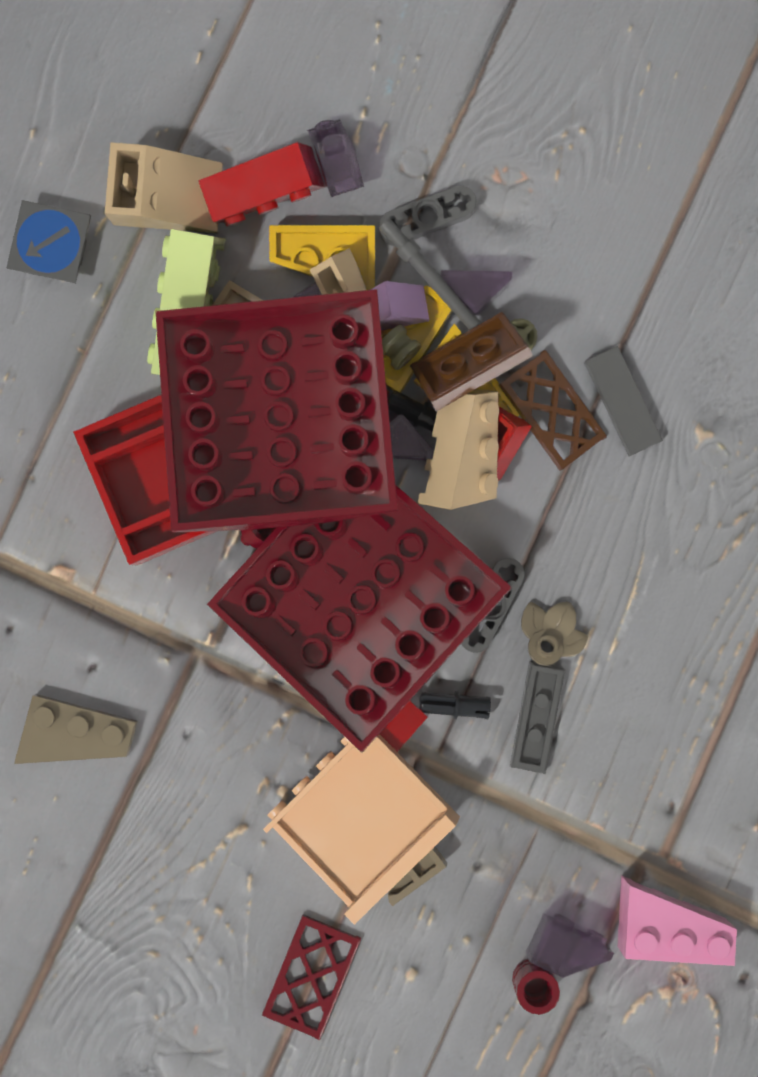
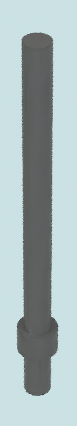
[379,218,527,387]

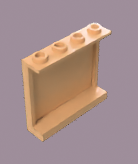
[263,734,460,925]

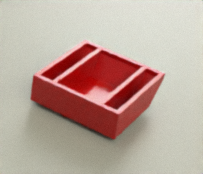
[73,395,217,566]

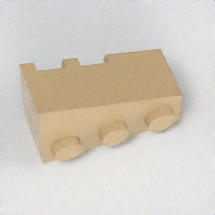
[417,389,499,510]

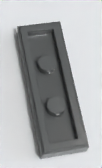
[584,346,663,457]
[510,662,565,774]

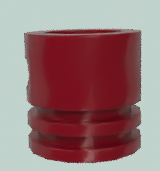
[512,958,560,1015]

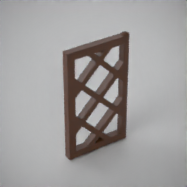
[499,350,607,471]

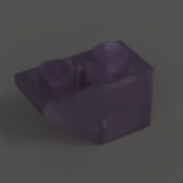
[307,119,364,197]
[526,913,614,978]

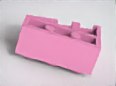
[617,875,737,966]

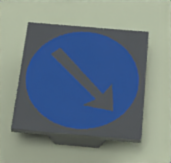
[6,200,91,284]

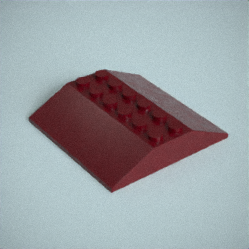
[155,289,398,532]
[207,484,512,753]

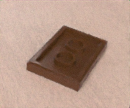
[410,312,533,412]

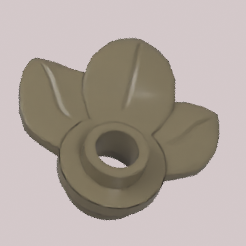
[521,601,588,666]

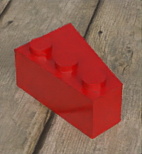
[198,142,325,227]

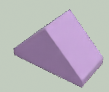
[370,281,429,330]

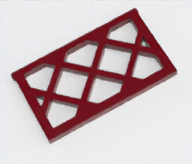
[262,914,361,1040]

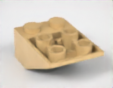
[105,142,223,233]

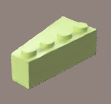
[147,229,226,375]

